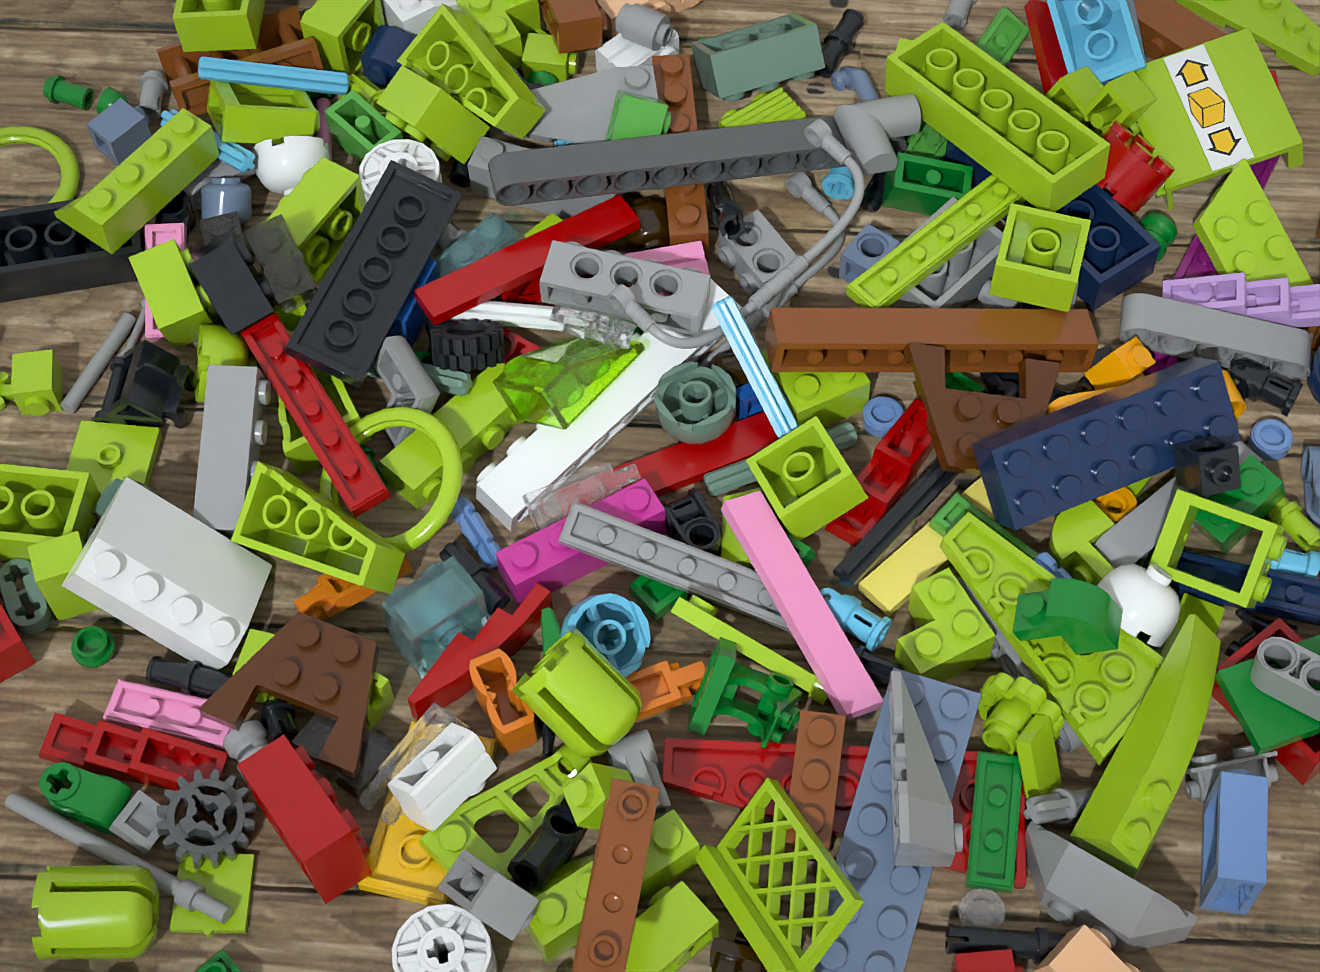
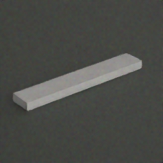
[558,501,791,632]

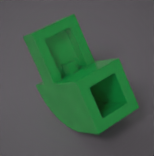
[1012,578,1123,655]

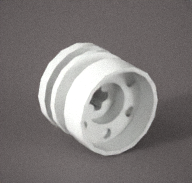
[359,139,442,203]
[392,904,498,972]

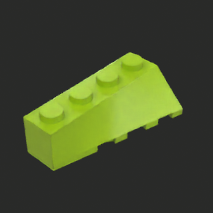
[397,3,547,139]
[54,108,220,254]
[525,809,700,963]

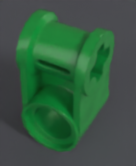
[39,762,133,834]

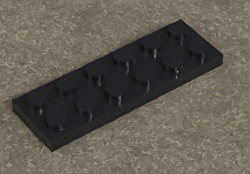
[285,160,463,389]

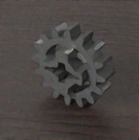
[156,769,256,869]

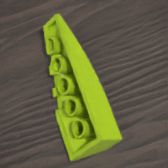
[1070,614,1221,880]

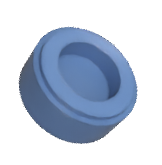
[862,396,904,438]
[1248,419,1293,461]

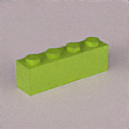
[380,363,535,510]
[625,881,719,972]

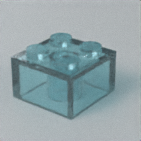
[381,556,489,679]

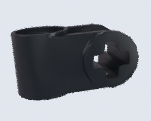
[661,488,721,557]

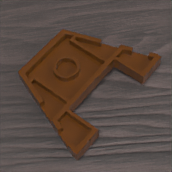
[904,343,1060,476]
[199,612,379,779]

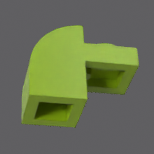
[1047,500,1114,586]

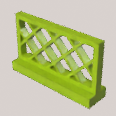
[695,777,864,972]

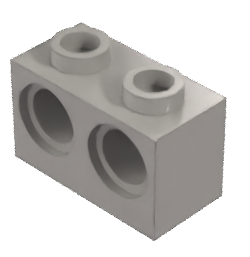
[717,210,797,295]

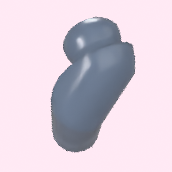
[831,66,880,102]

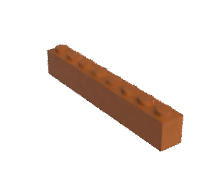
[764,308,1099,372]

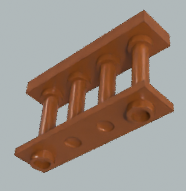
[156,6,324,116]
[571,778,660,972]

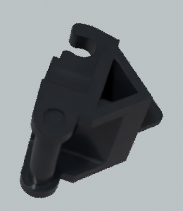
[93,340,197,429]

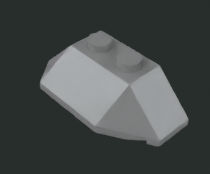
[1025,821,1198,953]

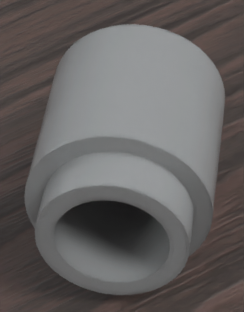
[615,3,673,51]

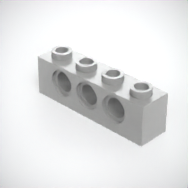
[540,240,711,337]

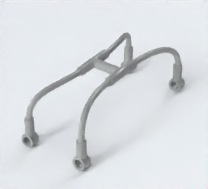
[596,119,865,368]

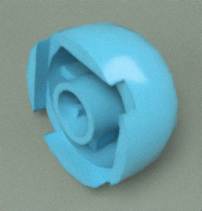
[560,593,651,677]

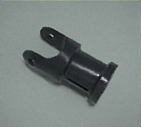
[1229,359,1303,417]

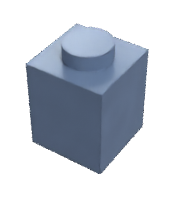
[87,98,152,166]

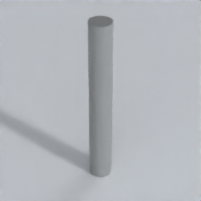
[60,313,137,414]

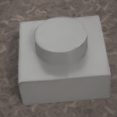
[109,790,165,855]

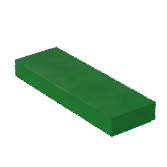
[965,751,1022,894]

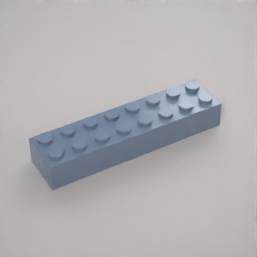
[811,668,981,972]

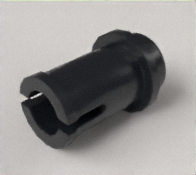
[260,699,301,748]

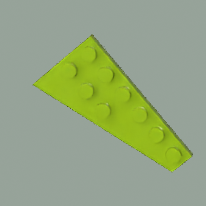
[1175,0,1320,77]
[939,512,1165,765]

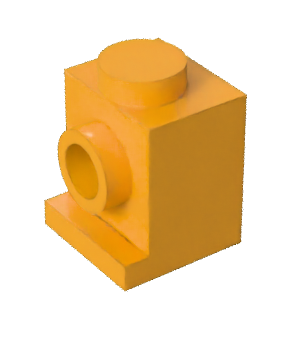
[1084,336,1156,390]

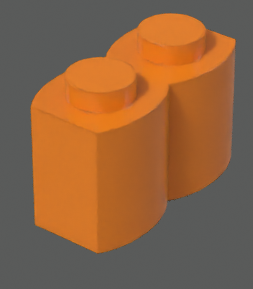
[469,648,538,755]

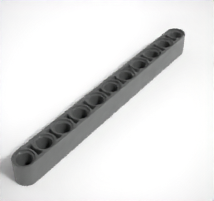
[488,116,907,206]

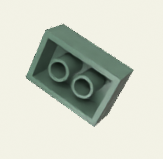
[691,13,825,101]

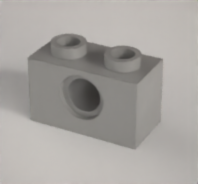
[438,849,539,941]

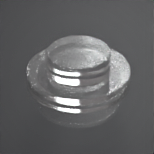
[958,887,1005,929]

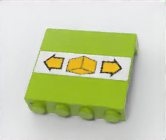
[1128,27,1303,210]

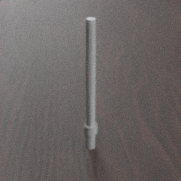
[5,791,233,924]

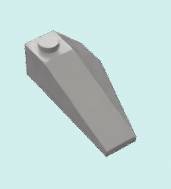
[504,65,658,144]
[888,671,963,867]

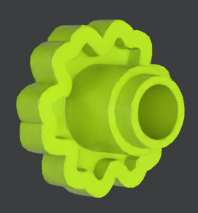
[978,672,1065,755]

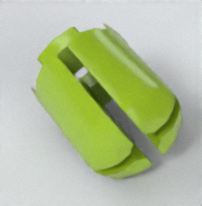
[512,628,643,758]
[31,865,160,960]

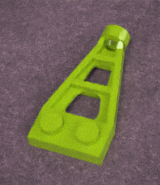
[671,595,828,705]
[419,743,592,881]

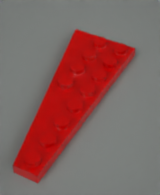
[662,738,1026,889]

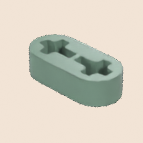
[0,558,53,636]

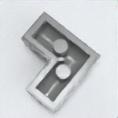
[833,93,921,175]
[374,336,440,447]

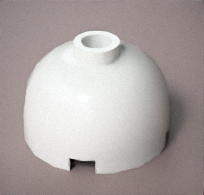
[252,136,330,196]
[1097,564,1181,647]

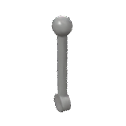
[118,297,145,357]

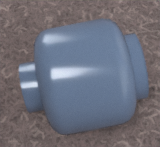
[201,176,252,232]

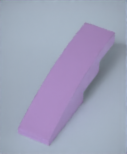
[1162,272,1320,328]

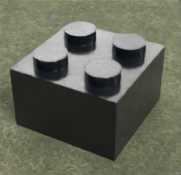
[188,230,277,335]

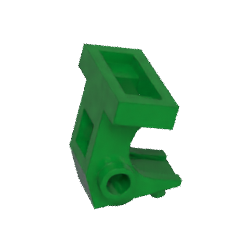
[688,637,803,748]

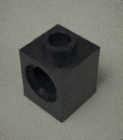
[1173,435,1241,497]

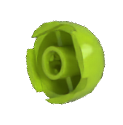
[195,323,257,402]

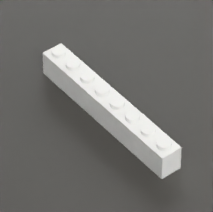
[476,279,742,532]

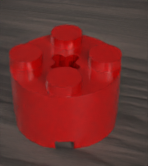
[1096,120,1175,213]

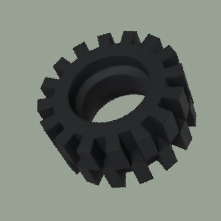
[430,318,505,372]

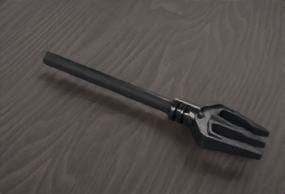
[833,346,1112,587]

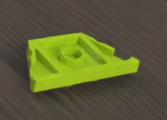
[1192,158,1314,287]

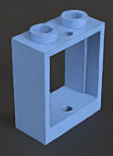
[1199,769,1268,915]

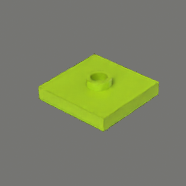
[66,420,163,495]

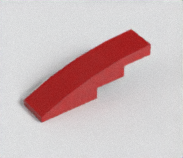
[825,398,934,547]
[407,583,554,721]
[39,712,228,796]

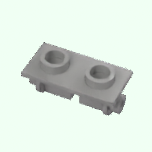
[1185,744,1278,802]

